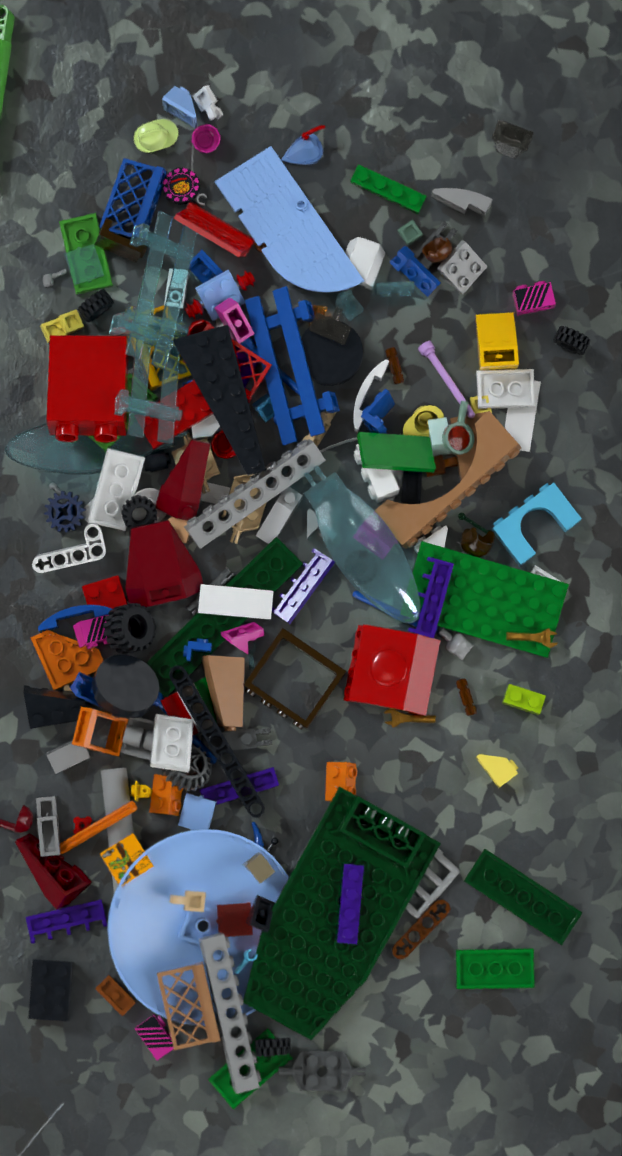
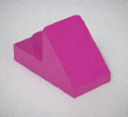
[221,622,264,654]

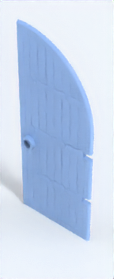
[215,146,364,292]

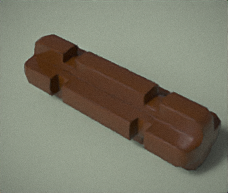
[386,347,404,385]
[456,678,477,716]

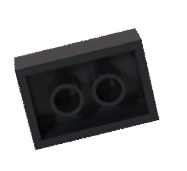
[28,959,74,1021]

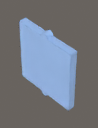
[178,793,216,831]

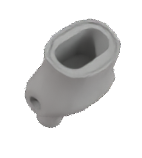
[439,628,474,661]

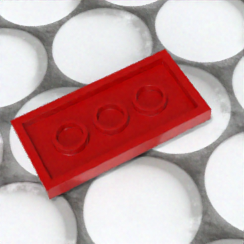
[133,380,213,450]

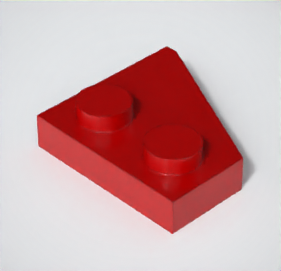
[82,575,127,609]

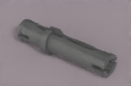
[185,567,235,616]

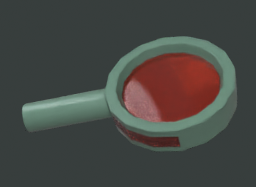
[442,401,474,455]

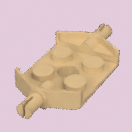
[222,472,267,544]

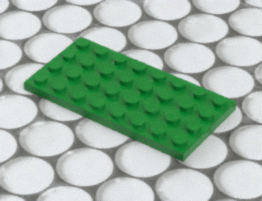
[400,541,569,658]

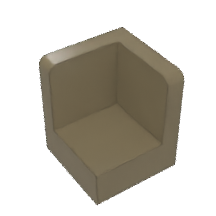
[243,852,275,883]

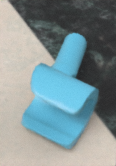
[234,949,257,974]

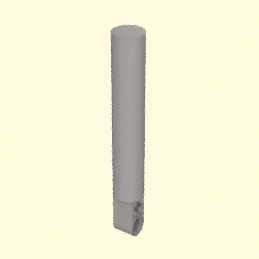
[101,768,134,893]

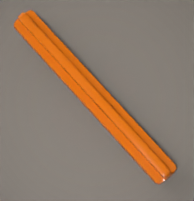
[60,801,137,854]

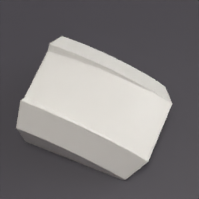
[345,237,385,290]

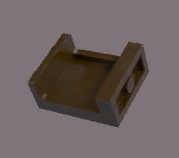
[94,218,149,262]

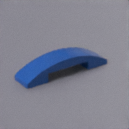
[38,605,113,633]

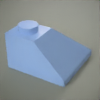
[162,86,198,129]

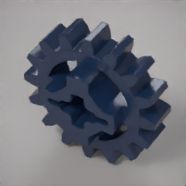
[44,491,86,532]

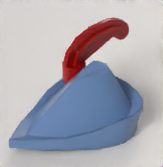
[281,125,326,165]

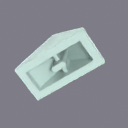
[427,417,451,456]

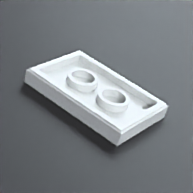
[476,369,535,409]
[150,714,194,773]

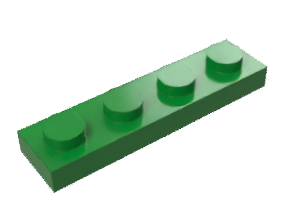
[350,164,426,214]

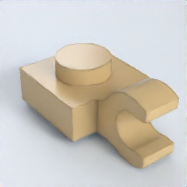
[169,890,206,912]

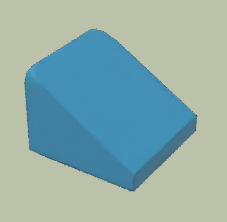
[252,394,274,423]

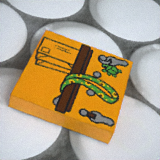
[100,833,154,887]

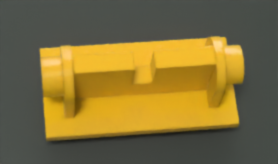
[131,781,152,802]

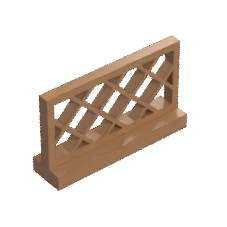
[157,962,220,1050]

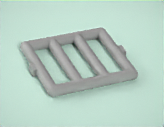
[405,848,460,919]

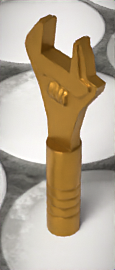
[506,628,558,648]
[384,708,436,728]

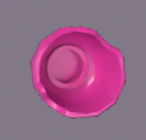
[192,124,220,153]

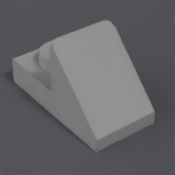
[307,508,337,542]

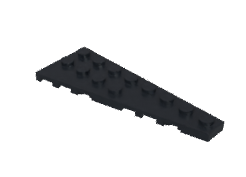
[173,325,266,475]

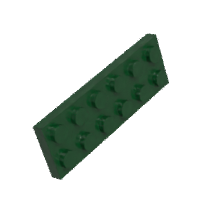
[464,849,582,946]

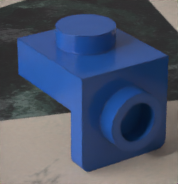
[183,639,212,662]

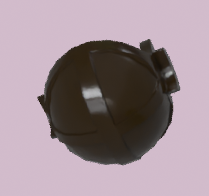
[461,527,495,557]

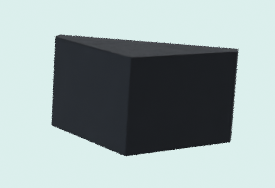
[245,895,275,933]

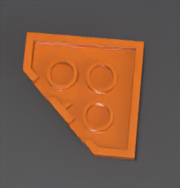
[31,630,104,691]

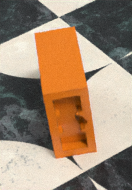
[72,707,128,757]

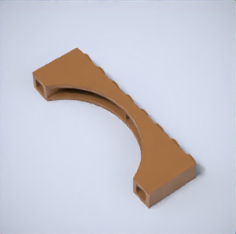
[374,411,521,549]

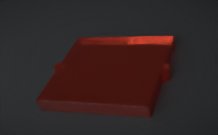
[216,903,253,937]

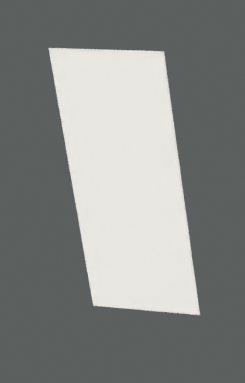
[505,381,541,452]
[198,584,273,620]

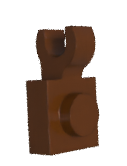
[426,455,458,478]

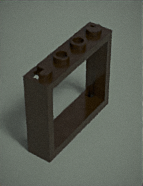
[243,628,346,730]

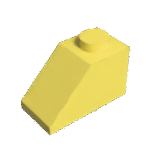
[475,754,518,788]

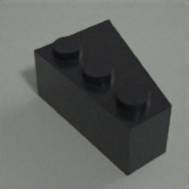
[23,685,87,729]

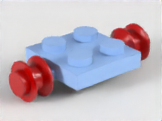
[184,270,256,321]

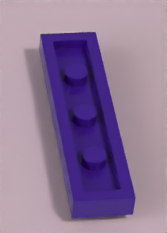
[200,767,279,806]
[337,864,364,944]

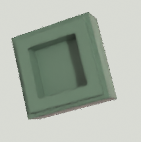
[397,220,423,246]

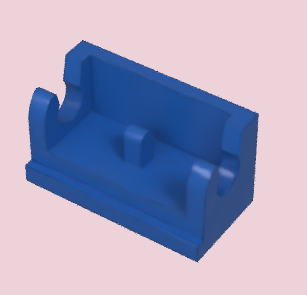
[187,249,223,283]
[70,672,102,708]

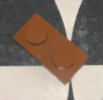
[95,975,137,1016]

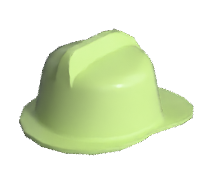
[134,119,179,153]

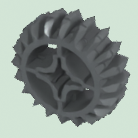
[160,743,213,792]

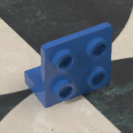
[361,389,395,434]

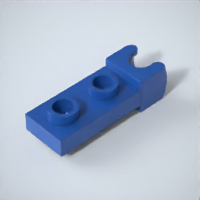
[390,246,441,297]

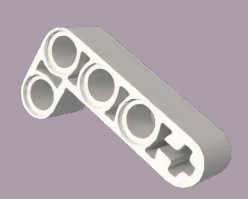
[32,523,106,573]

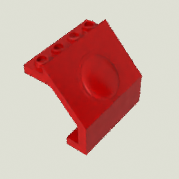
[343,624,440,716]

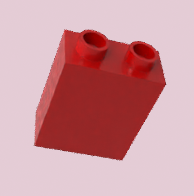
[46,335,129,443]

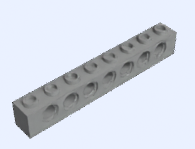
[184,439,326,549]
[198,933,261,1094]

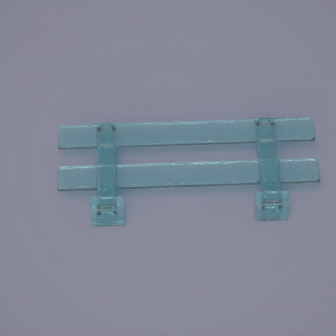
[109,211,197,370]
[114,299,189,444]

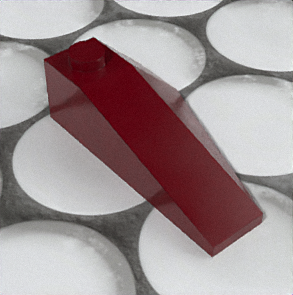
[155,439,210,520]
[15,833,92,910]

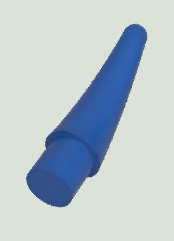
[252,822,264,848]

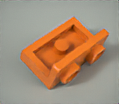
[325,762,357,801]
[149,774,183,816]

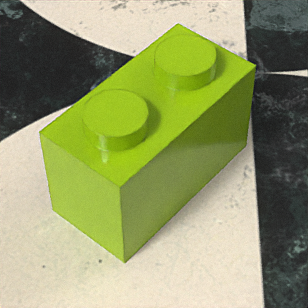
[502,684,546,716]

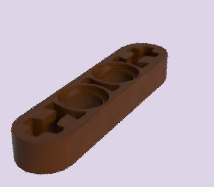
[392,900,450,959]

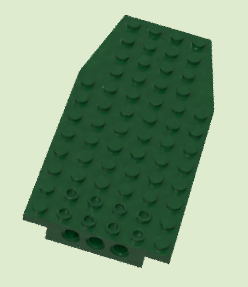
[243,786,441,1040]

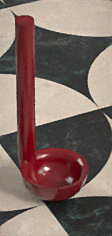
[0,805,33,833]

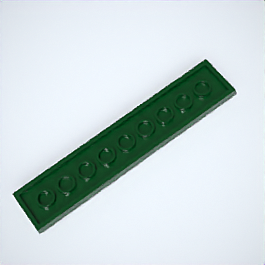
[146,537,303,698]

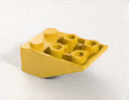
[476,312,519,370]

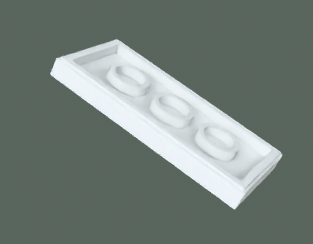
[88,448,145,531]

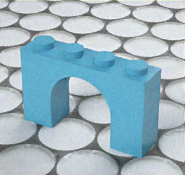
[492,483,582,567]

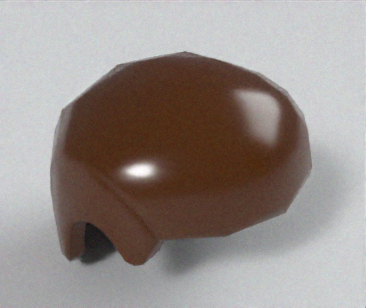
[422,237,452,263]

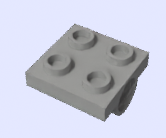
[437,240,488,294]
[120,717,154,761]

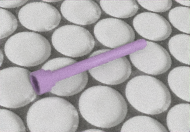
[418,341,475,419]

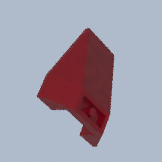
[125,520,203,607]

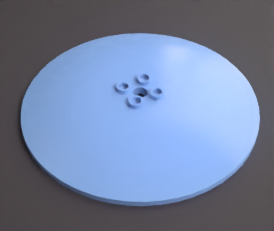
[108,829,289,1026]

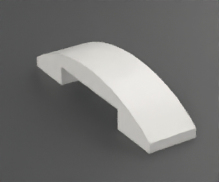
[353,359,389,433]

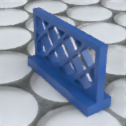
[99,158,168,243]

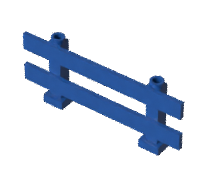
[245,286,340,446]

